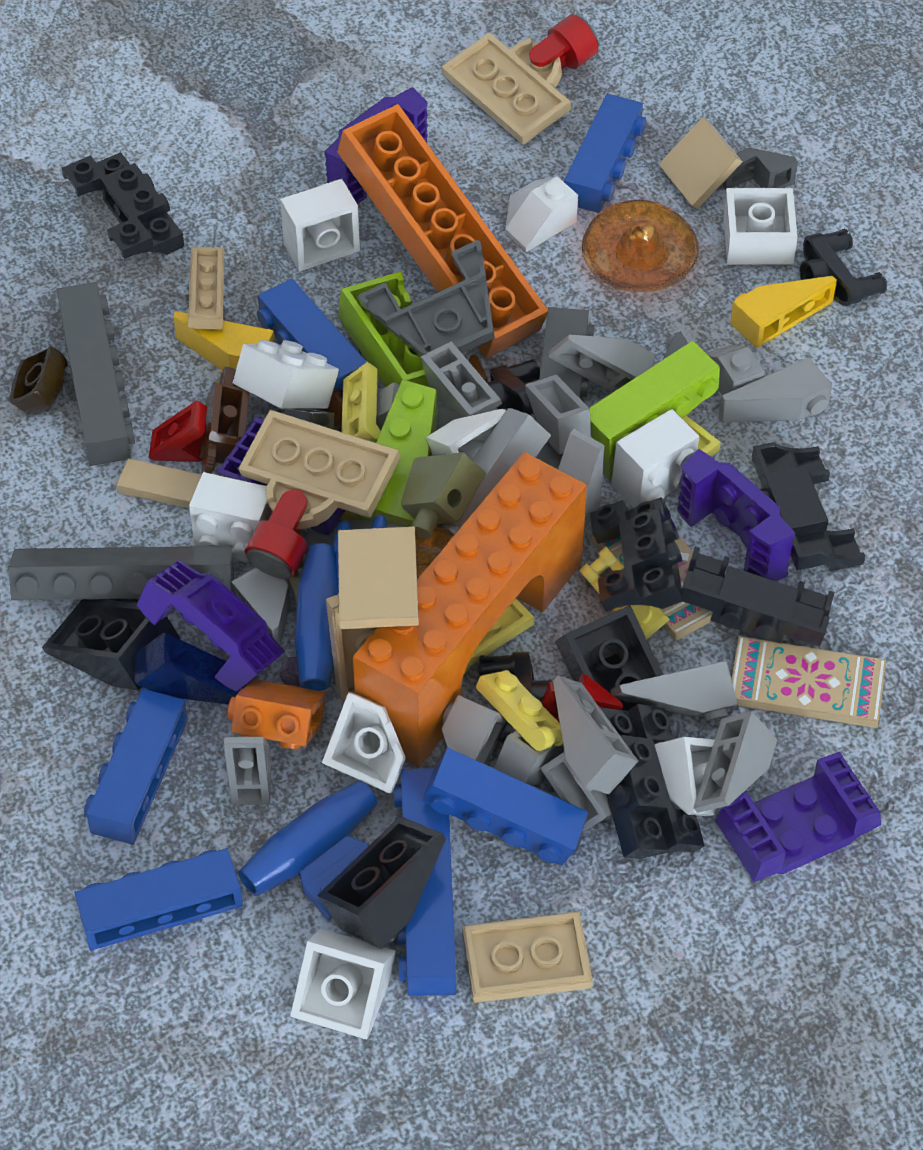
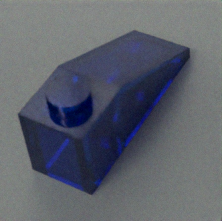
[135,633,250,705]

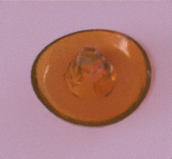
[582,200,699,292]

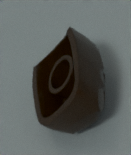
[10,346,68,414]

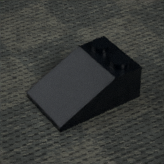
[42,599,181,691]
[555,605,668,712]
[317,816,446,949]

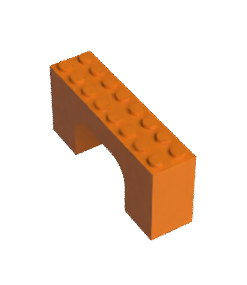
[353,452,587,768]

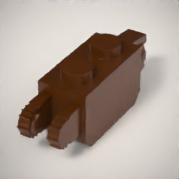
[199,367,250,474]

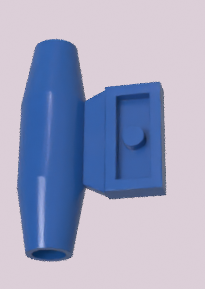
[295,543,338,691]
[238,780,378,921]

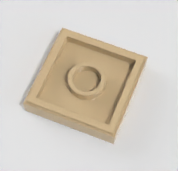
[659,117,743,209]

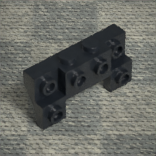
[62,152,185,259]
[751,442,865,572]
[590,497,684,611]
[682,546,834,647]
[599,704,705,859]

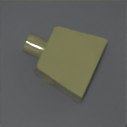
[401,452,486,539]

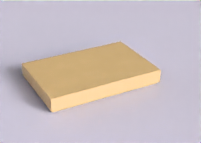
[338,526,419,629]
[462,911,593,1003]

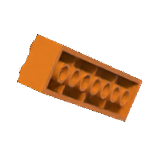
[337,104,549,359]

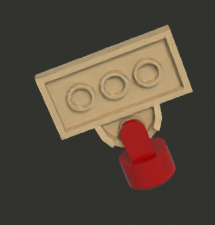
[441,14,599,145]
[238,410,401,579]

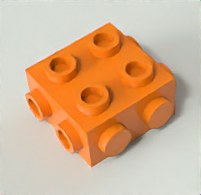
[227,679,327,749]

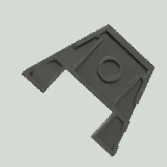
[358,240,495,357]

